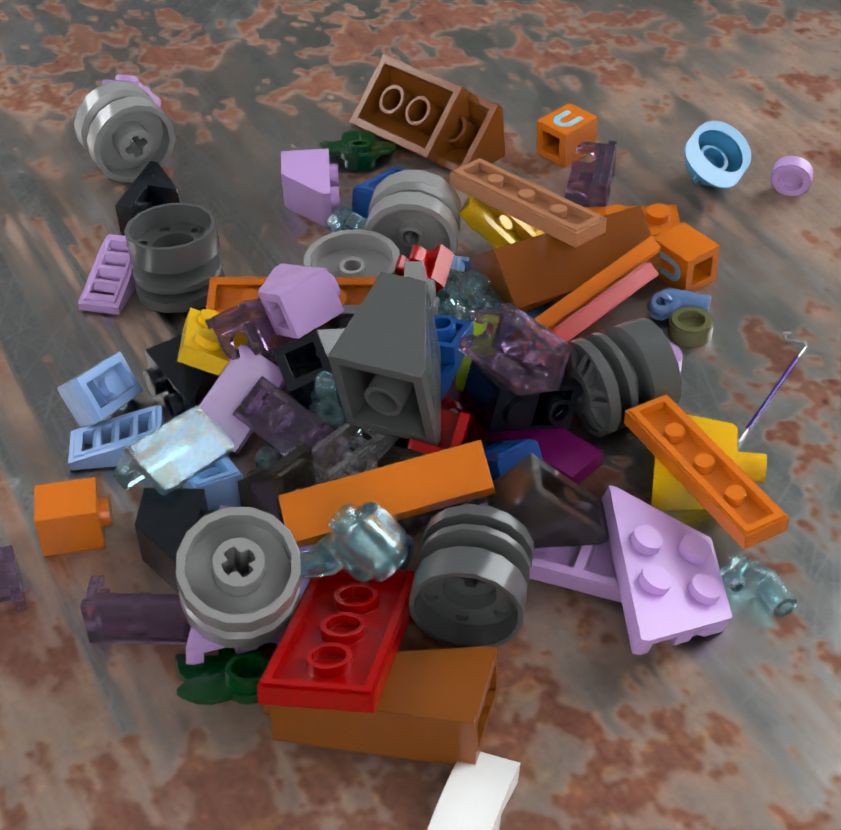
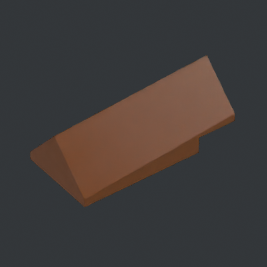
[350,54,505,171]
[469,205,662,315]

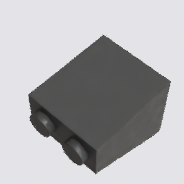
[328,272,441,446]

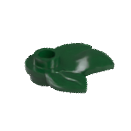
[319,130,396,170]
[175,646,269,705]

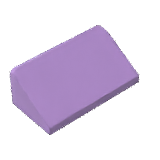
[190,344,285,455]

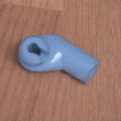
[647,288,711,321]

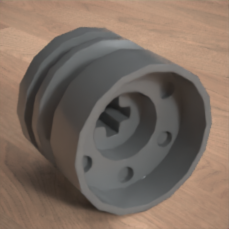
[124,203,225,313]
[559,316,682,437]
[409,504,534,648]

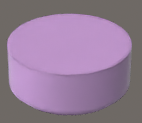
[770,156,814,196]

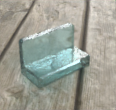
[112,405,235,495]

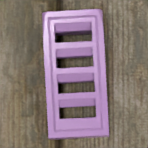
[78,234,136,315]

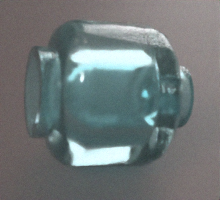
[327,501,408,582]

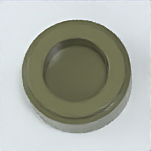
[668,306,714,347]

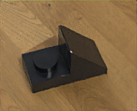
[115,161,180,236]

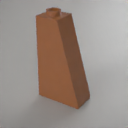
[263,646,499,766]

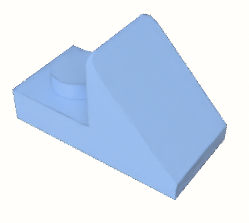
[57,351,143,427]

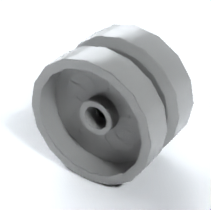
[74,81,175,183]
[364,170,461,259]
[304,229,400,329]
[176,507,301,648]

